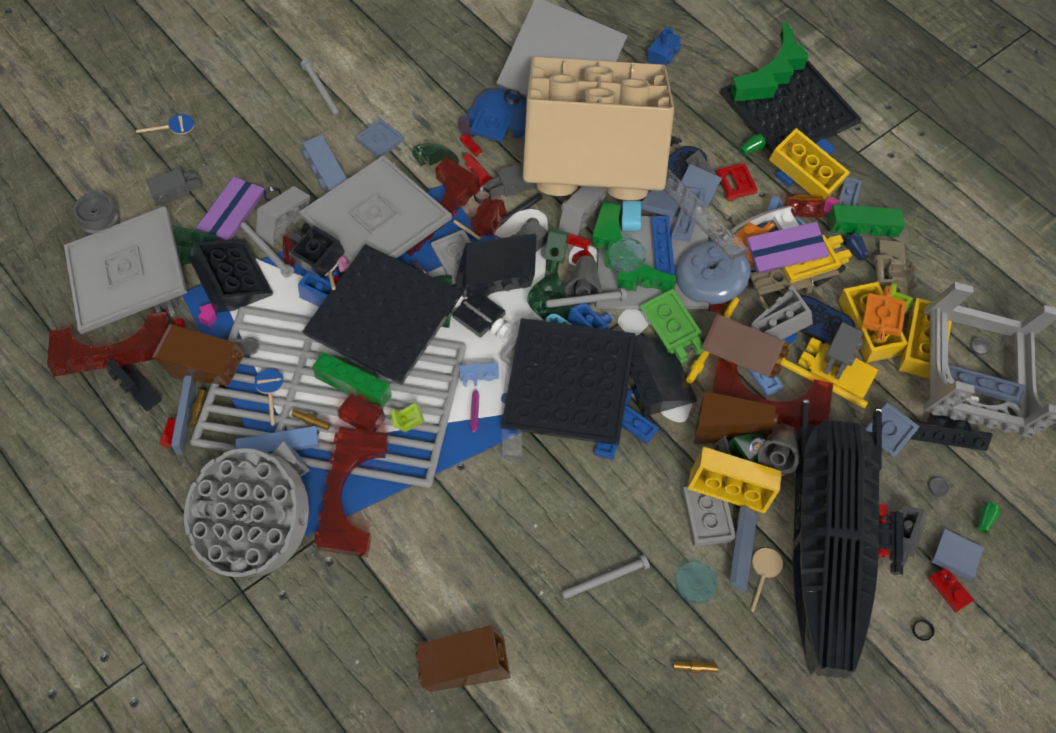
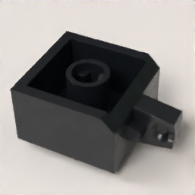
[289,225,345,278]

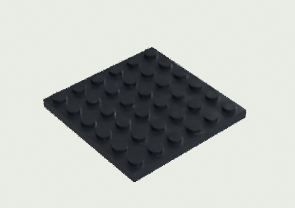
[720,60,862,154]
[302,244,462,385]
[501,318,635,446]

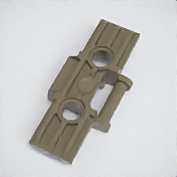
[874,240,917,316]
[750,268,839,295]

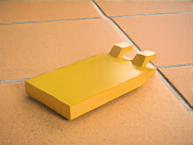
[782,235,852,283]
[798,338,878,399]

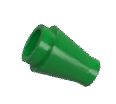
[739,134,766,156]
[977,502,1001,534]

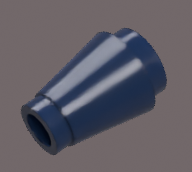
[845,233,869,261]

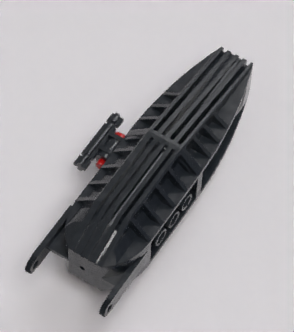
[793,399,903,679]

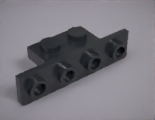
[101,350,162,412]
[911,414,993,451]

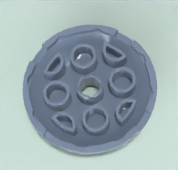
[676,241,751,304]

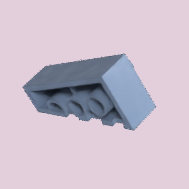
[301,135,347,193]

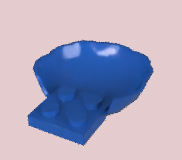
[467,88,527,142]

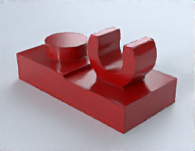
[463,152,493,187]
[928,568,974,613]

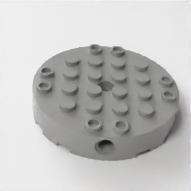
[184,448,309,577]

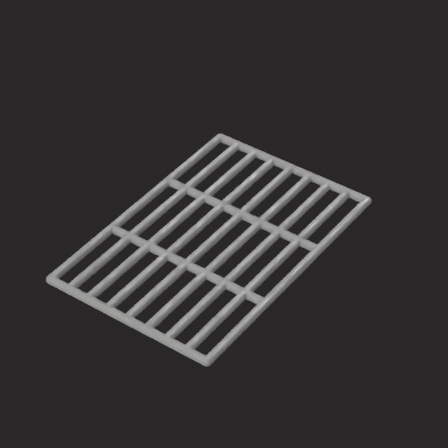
[190,306,466,488]

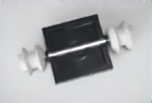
[452,287,511,339]

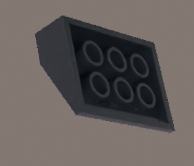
[455,233,537,297]
[188,239,273,313]
[628,337,697,417]

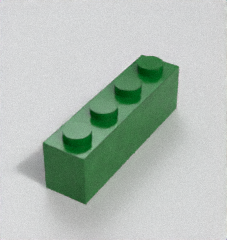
[827,204,905,237]
[312,352,392,411]

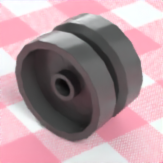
[73,192,120,236]

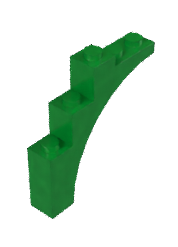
[731,22,808,101]
[592,202,676,292]

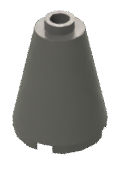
[565,256,602,305]
[758,426,799,476]

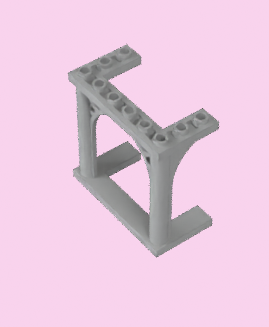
[924,282,1056,437]

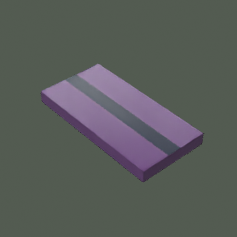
[196,177,265,241]
[746,222,829,274]

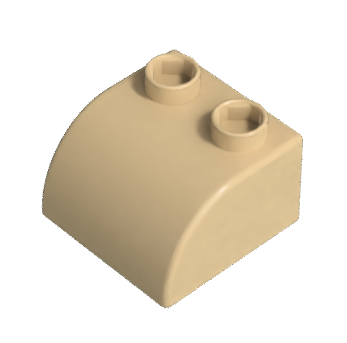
[523,57,674,201]

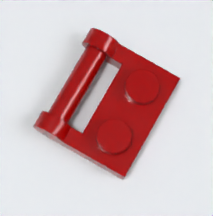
[715,163,758,202]

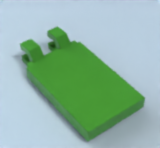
[640,289,704,364]

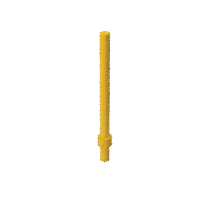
[686,297,739,383]
[780,358,868,409]

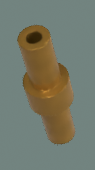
[189,389,206,427]
[291,409,331,431]
[673,660,718,674]

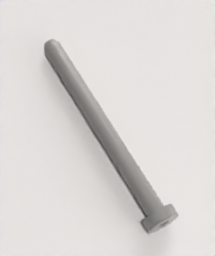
[240,222,294,278]

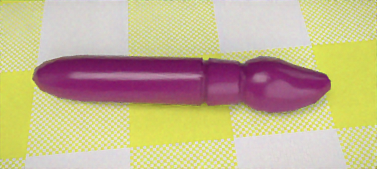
[470,390,480,433]

